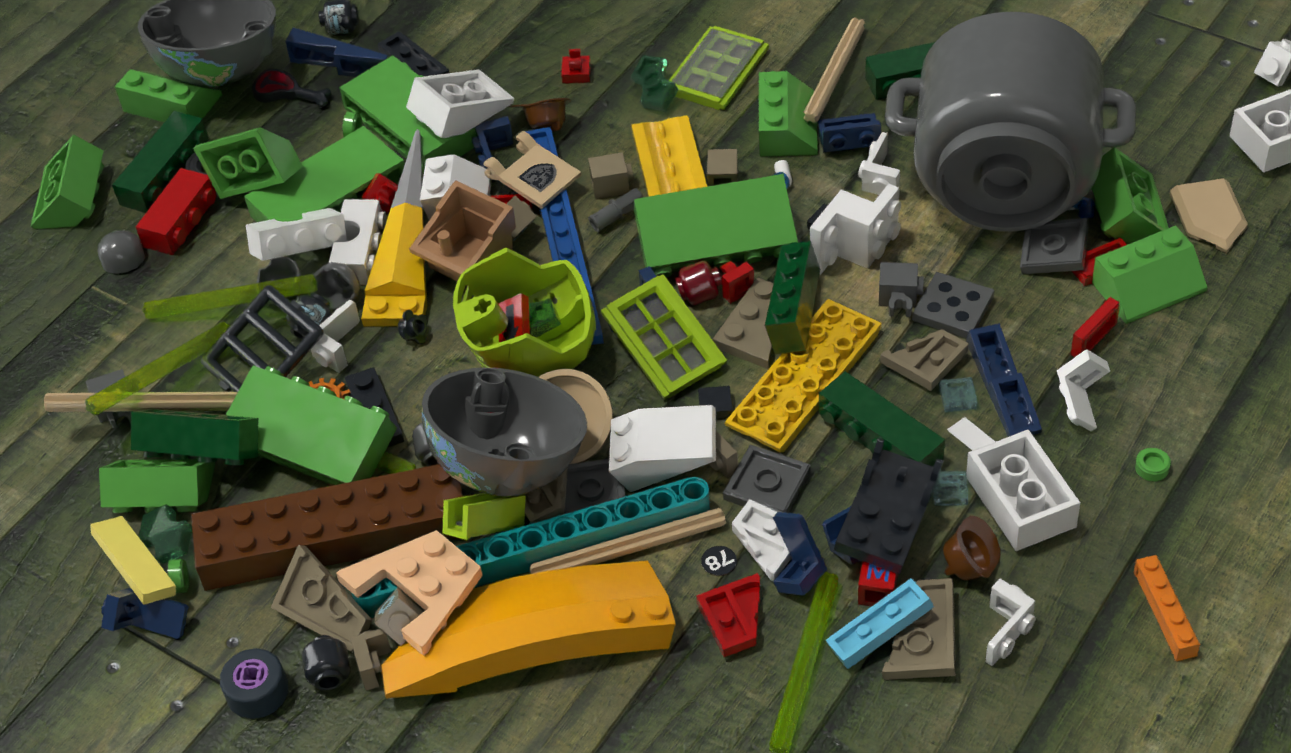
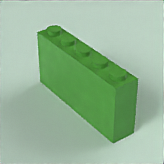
[339,55,476,173]
[244,126,405,222]
[634,174,798,278]
[226,365,397,485]

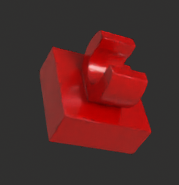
[561,49,591,84]
[362,173,398,214]
[720,261,754,304]

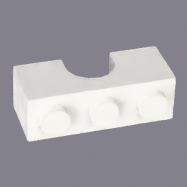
[329,199,387,285]
[246,208,347,261]

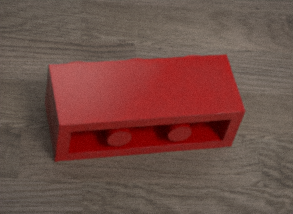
[136,168,217,255]

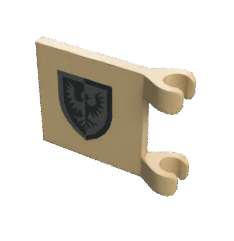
[484,131,581,209]

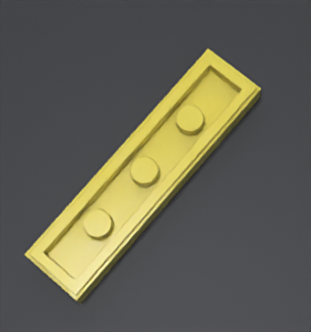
[90,516,176,605]

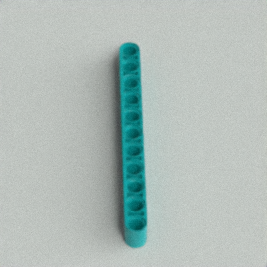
[351,477,710,618]

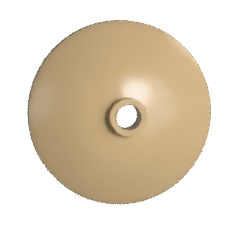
[539,369,613,464]

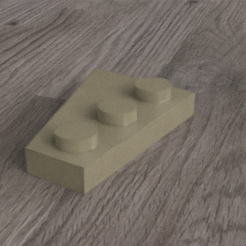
[712,277,773,369]
[271,545,372,652]
[882,578,956,680]

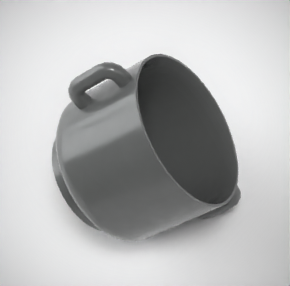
[885,12,1136,231]

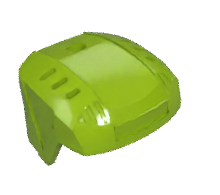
[453,247,596,377]

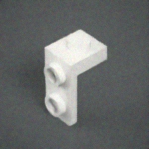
[1254,39,1291,86]
[858,132,900,195]
[311,300,360,373]
[1057,349,1110,431]
[986,579,1036,666]

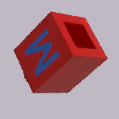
[858,561,899,606]

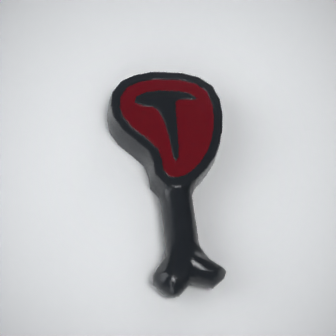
[252,69,332,108]

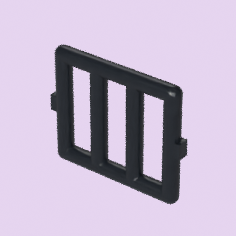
[201,285,324,392]

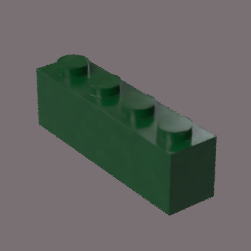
[865,42,935,100]
[112,111,209,213]
[765,241,820,354]
[819,371,945,467]
[131,409,259,465]

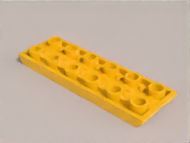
[631,115,707,197]
[725,299,882,452]

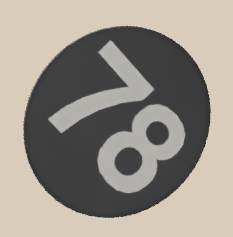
[701,546,737,575]

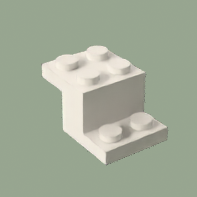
[810,183,901,275]

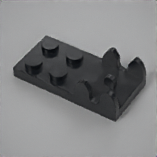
[834,438,943,574]

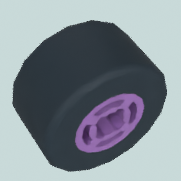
[220,648,288,719]

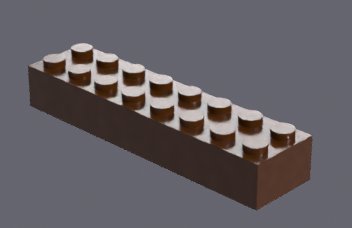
[191,464,463,591]

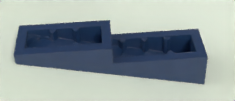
[285,27,388,77]
[966,323,1042,437]

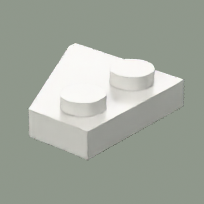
[732,499,791,581]

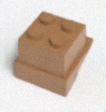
[409,180,516,286]

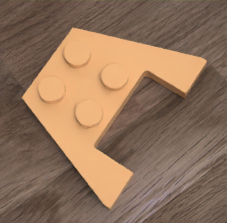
[336,530,483,656]

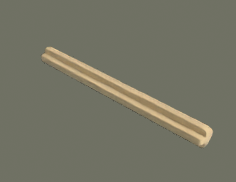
[804,17,865,123]
[44,392,238,412]
[530,508,726,574]

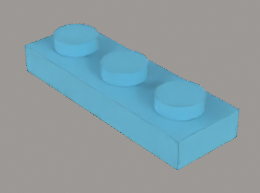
[826,578,934,669]

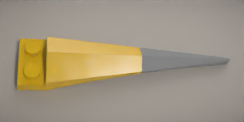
[361,129,427,327]

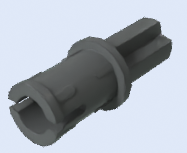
[588,188,643,233]

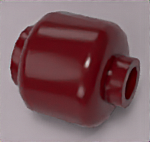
[675,261,722,305]

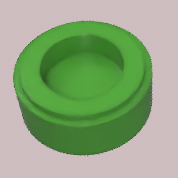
[343,111,362,137]
[1135,448,1171,481]
[168,559,189,593]

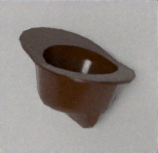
[508,98,571,132]
[943,516,1001,581]

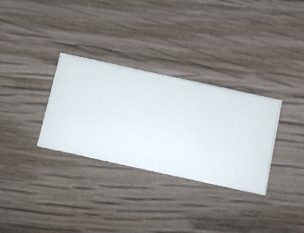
[947,417,995,451]

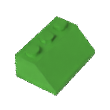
[115,69,222,122]
[759,71,818,156]
[193,127,303,199]
[30,134,104,229]
[1091,147,1169,245]
[1092,226,1207,324]
[99,459,215,513]

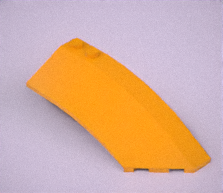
[381,561,676,698]

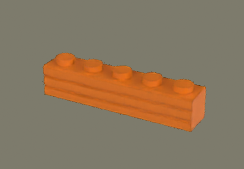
[1134,555,1200,661]

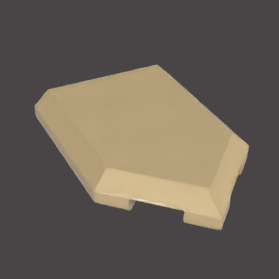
[1169,178,1248,253]

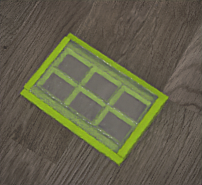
[664,26,769,110]
[600,274,727,400]

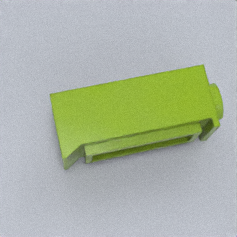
[443,493,526,540]

